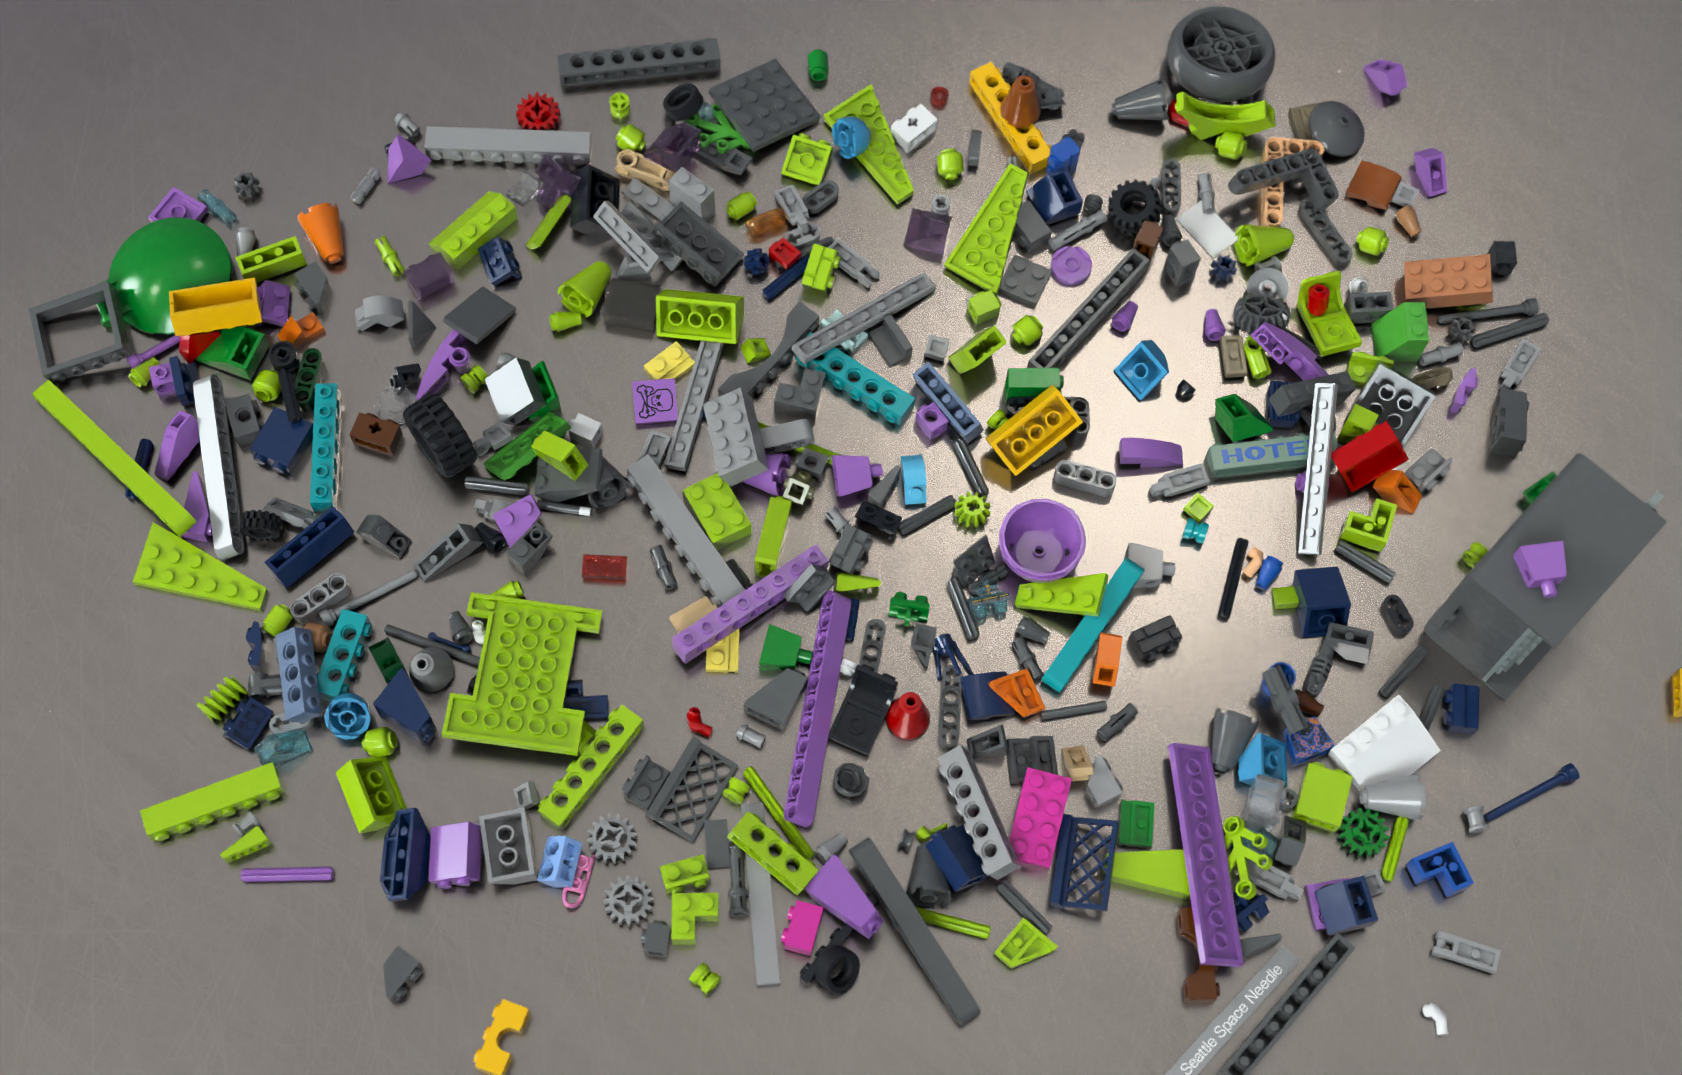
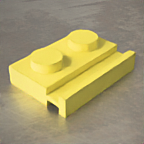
[644,341,695,381]
[706,628,740,673]

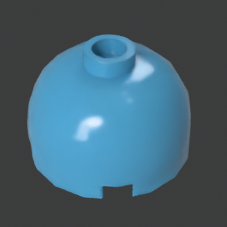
[832,116,871,159]
[325,693,371,740]

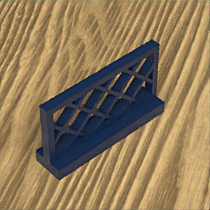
[1050,814,1119,911]

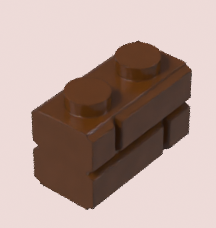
[1133,220,1163,266]

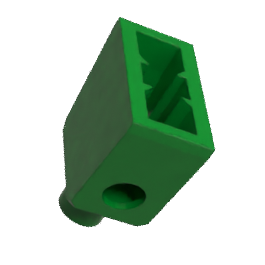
[759,624,813,672]

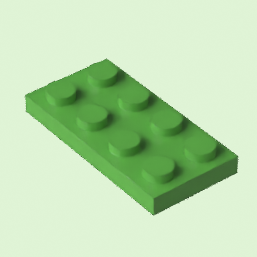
[483,411,571,481]

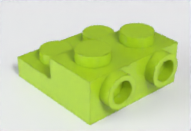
[781,133,834,186]

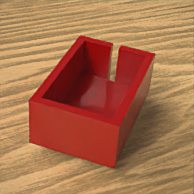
[1331,421,1409,492]

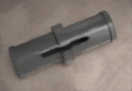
[649,545,678,590]
[1011,637,1044,682]
[1096,702,1139,742]

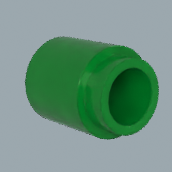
[808,49,829,81]

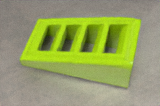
[834,572,881,592]
[220,826,272,864]

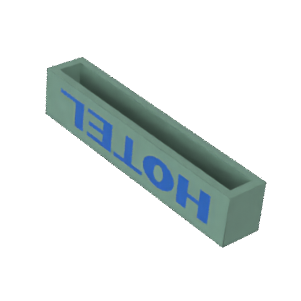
[1206,432,1338,478]

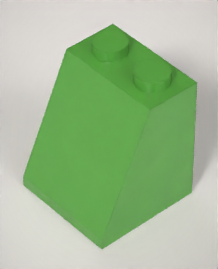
[1371,302,1430,362]

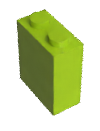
[947,325,1007,374]
[1292,762,1353,832]

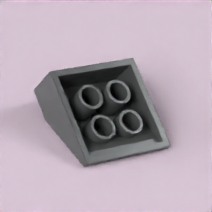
[1346,360,1436,447]

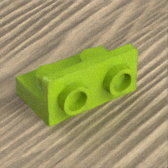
[1347,351,1394,386]
[659,854,711,894]

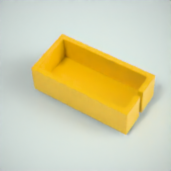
[169,277,262,336]

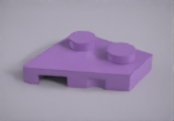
[493,494,542,548]

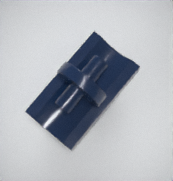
[1233,890,1269,932]

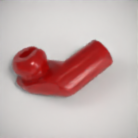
[1168,100,1189,127]
[686,707,713,737]

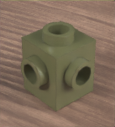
[783,471,816,505]

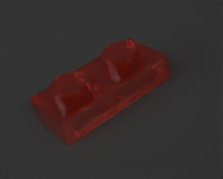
[582,554,628,580]

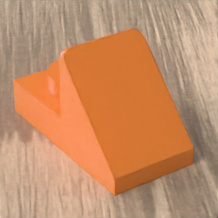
[277,312,325,348]

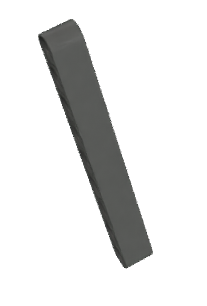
[849,837,981,1026]

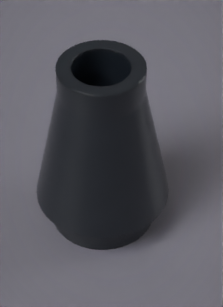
[475,522,506,552]

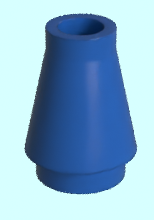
[1255,556,1283,590]

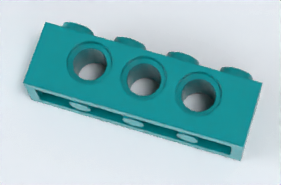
[317,609,372,701]

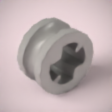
[932,195,950,216]

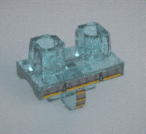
[967,580,1010,618]

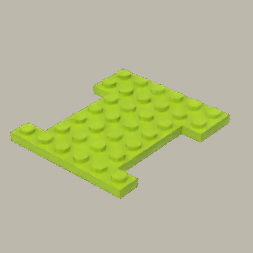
[442,592,603,756]

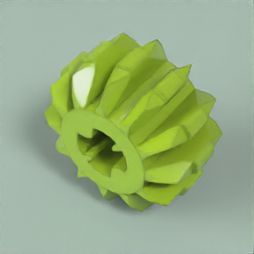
[954,491,991,528]

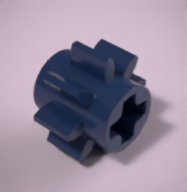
[744,248,770,275]
[1211,255,1237,281]

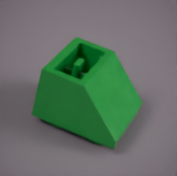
[1215,394,1273,442]

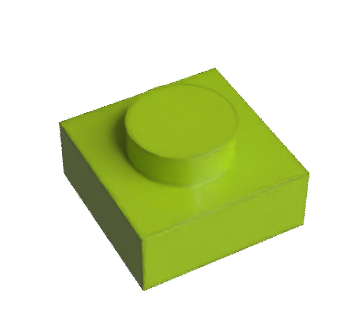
[1183,492,1214,523]

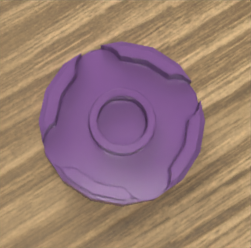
[1050,246,1092,285]

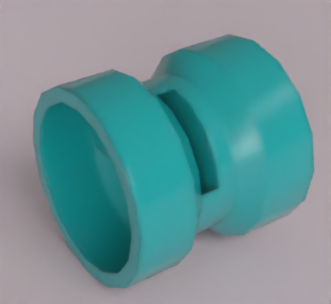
[1182,517,1209,544]

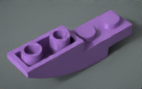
[1250,322,1329,381]

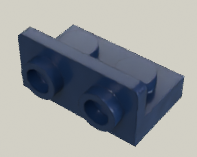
[478,236,521,286]
[169,356,199,406]
[222,697,274,750]

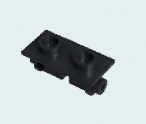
[855,500,903,535]

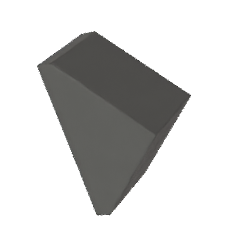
[967,725,1008,760]

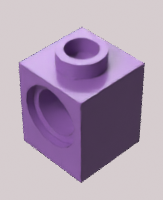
[149,362,176,397]
[915,402,949,440]

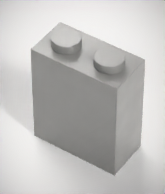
[669,167,715,223]

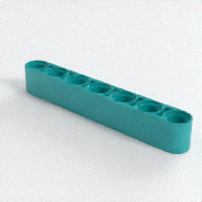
[1041,557,1145,693]

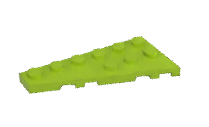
[944,163,1028,296]
[133,522,268,611]

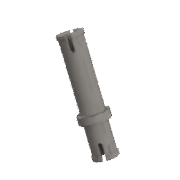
[1048,210,1107,251]

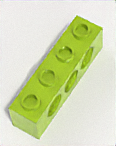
[727,811,818,896]

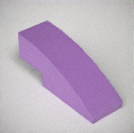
[1119,437,1183,467]

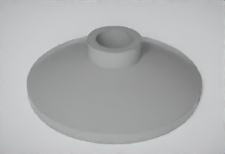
[1247,267,1289,302]

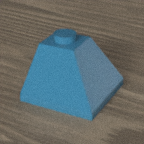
[1114,340,1169,401]
[1238,733,1288,787]

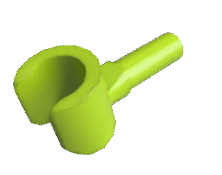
[915,823,948,842]

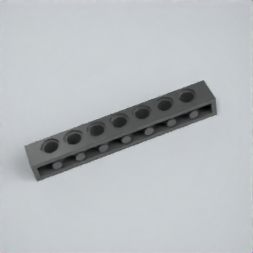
[557,38,721,87]
[1027,248,1149,368]
[1216,933,1356,1075]

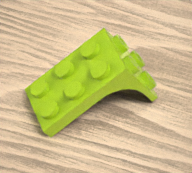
[1296,271,1362,356]

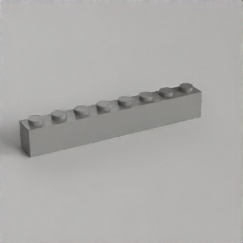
[424,126,592,165]
[626,454,745,608]

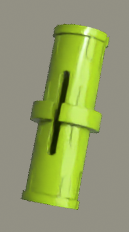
[375,236,405,277]

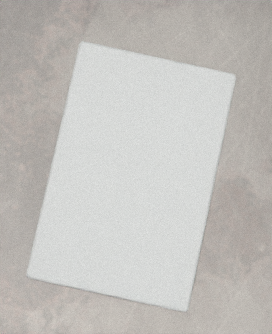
[1176,201,1238,258]

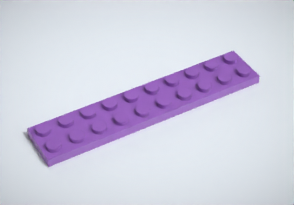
[1168,743,1244,967]

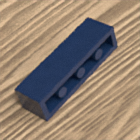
[264,506,355,588]

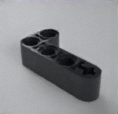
[1005,397,1090,442]

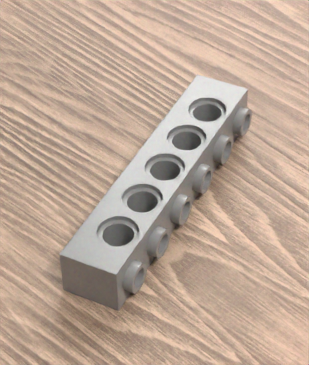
[938,745,1021,880]

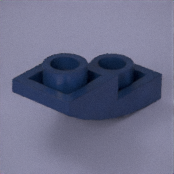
[246,621,266,673]

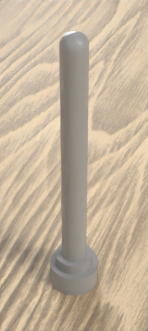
[318,570,418,627]

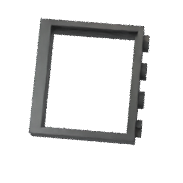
[29,281,132,383]

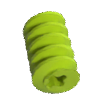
[196,674,248,722]

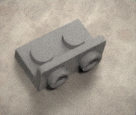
[1404,447,1454,493]

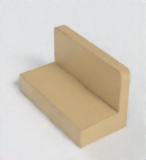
[669,596,717,633]

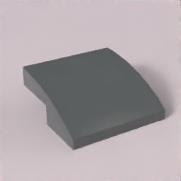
[1006,736,1058,784]

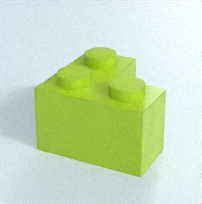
[1339,498,1397,552]
[671,893,719,945]

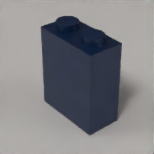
[249,407,313,475]
[925,825,987,892]

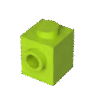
[967,290,1002,325]

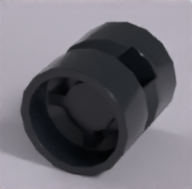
[268,341,301,378]

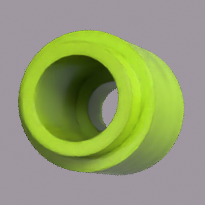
[726,191,757,220]
[261,604,293,638]

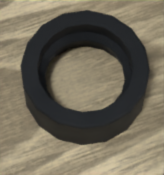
[663,83,704,121]
[815,945,860,993]

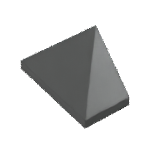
[408,300,437,348]

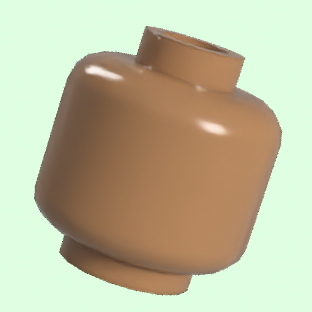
[303,622,333,653]

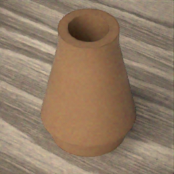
[1396,205,1422,237]

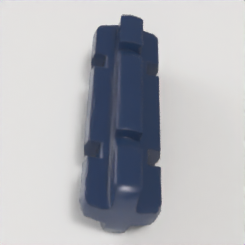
[845,598,860,641]

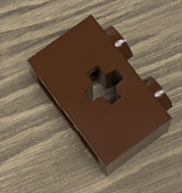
[349,412,403,456]

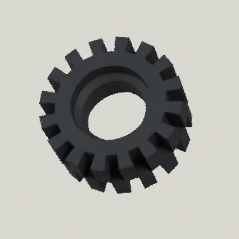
[240,510,282,541]

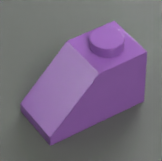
[1364,59,1408,95]
[1414,147,1448,197]

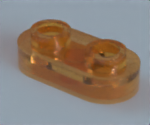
[746,208,787,235]

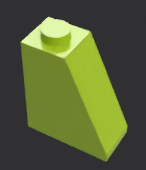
[531,430,589,481]

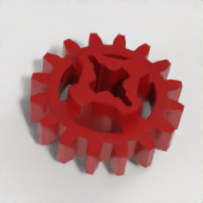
[516,92,561,131]

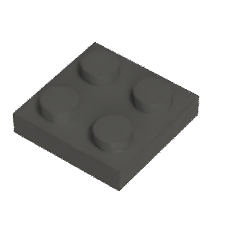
[998,254,1052,307]

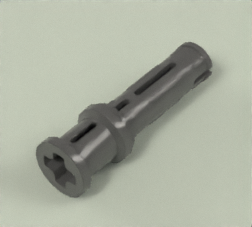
[728,845,749,917]

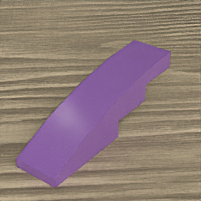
[416,329,466,400]

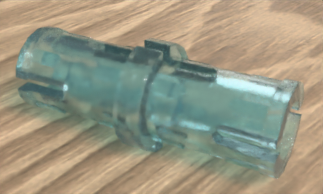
[198,189,236,224]

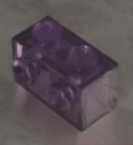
[403,252,455,300]

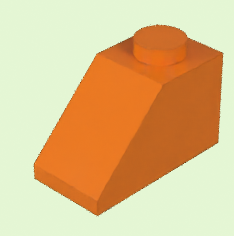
[1373,470,1422,513]

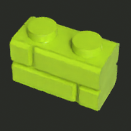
[801,244,841,292]

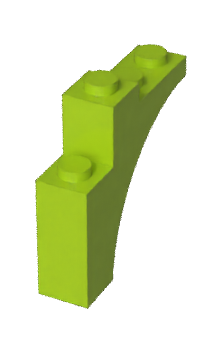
[1175,92,1275,140]

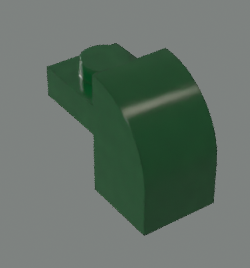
[368,637,406,682]

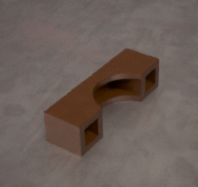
[1177,907,1220,1004]

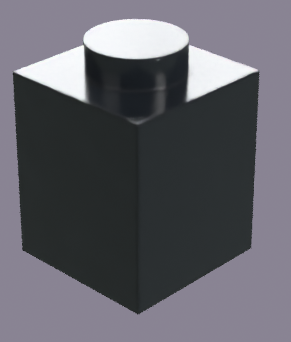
[1489,241,1517,275]

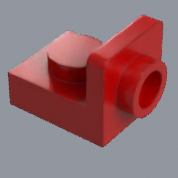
[769,237,801,269]

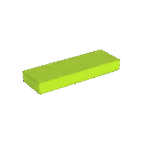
[526,195,571,250]

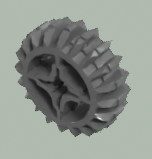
[1233,292,1290,334]

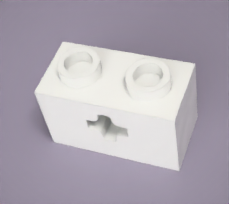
[891,104,938,153]

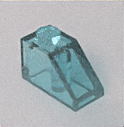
[254,731,313,766]

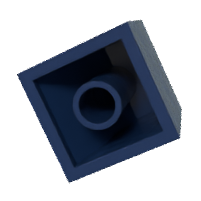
[1293,566,1351,638]
[373,668,436,746]

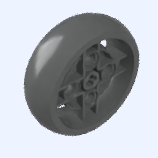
[1167,7,1275,102]

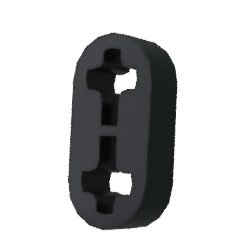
[1381,595,1414,636]

